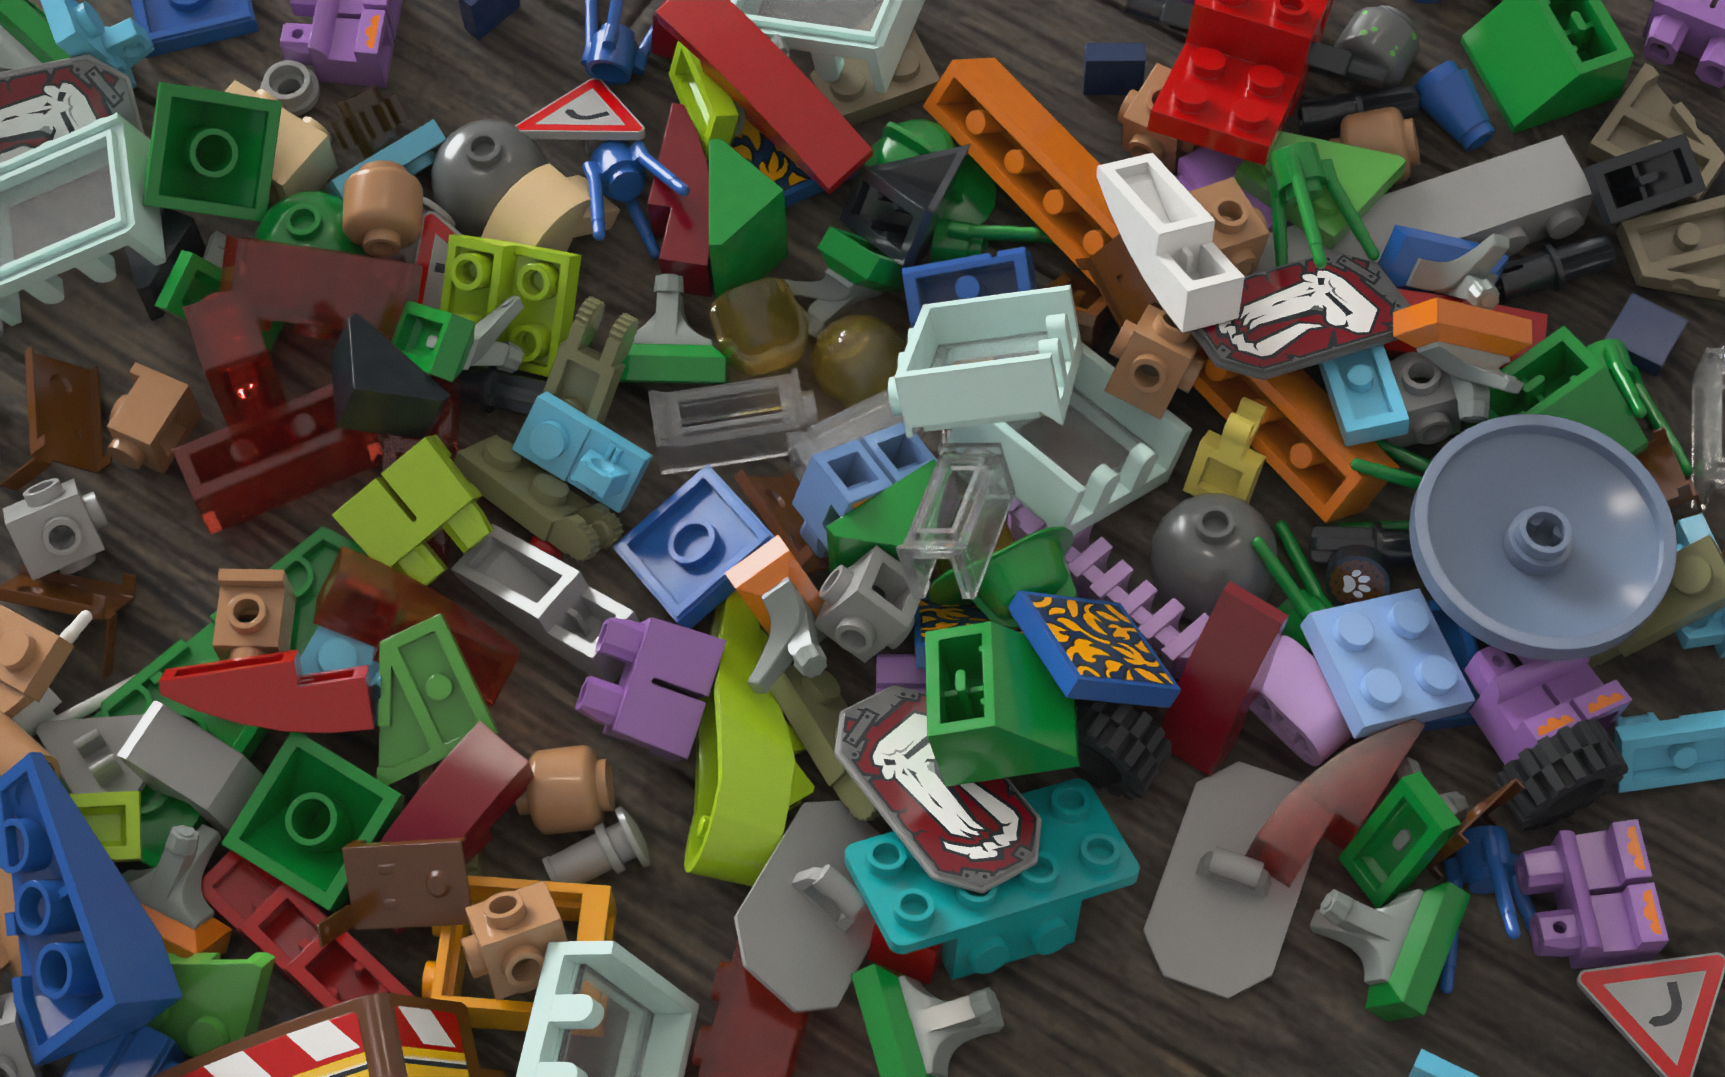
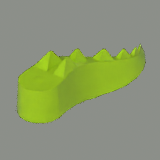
[684,590,815,887]

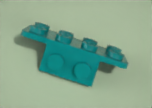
[844,778,1140,980]

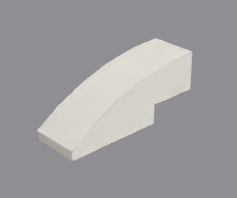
[1096,153,1245,333]

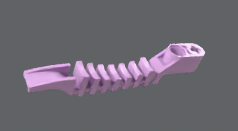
[955,448,1352,767]

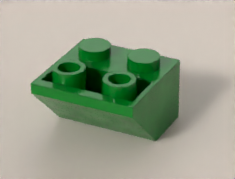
[1460,0,1634,134]
[1465,326,1648,456]
[925,621,1080,787]

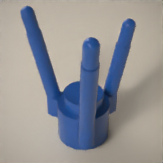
[581,0,652,85]
[582,140,690,259]
[1440,825,1536,994]

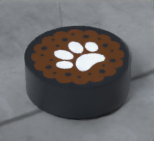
[1325,544,1392,606]

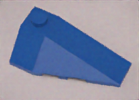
[0,752,182,1065]

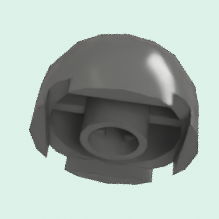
[431,119,547,237]
[1150,493,1277,621]

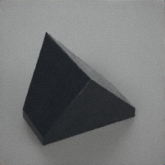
[839,144,971,268]

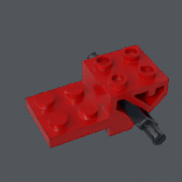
[1125,0,1389,166]

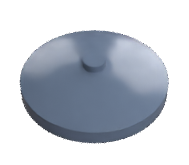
[1409,414,1677,661]

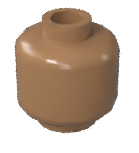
[1329,107,1421,185]
[342,160,423,257]
[516,745,615,835]

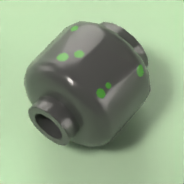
[1333,5,1420,92]

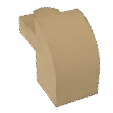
[481,163,620,252]

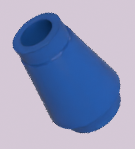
[1415,60,1496,153]

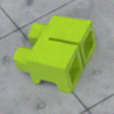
[332,435,494,592]

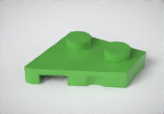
[1234,131,1407,250]
[377,613,499,785]
[146,952,276,1057]

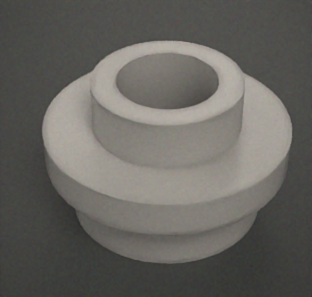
[260,60,320,117]

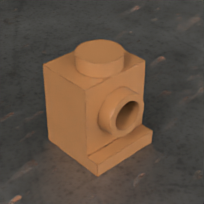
[107,362,202,474]
[212,569,296,661]

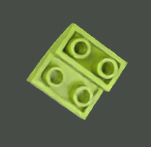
[440,234,582,377]

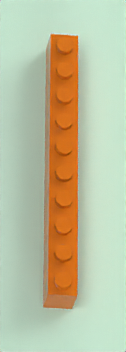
[923,58,1400,523]

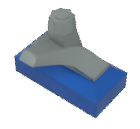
[1378,225,1510,310]

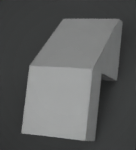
[117,701,264,837]

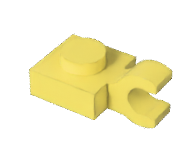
[1183,397,1267,504]

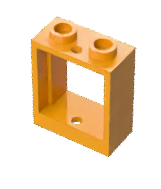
[422,875,617,1037]

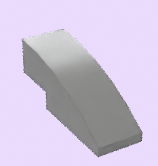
[451,524,640,684]

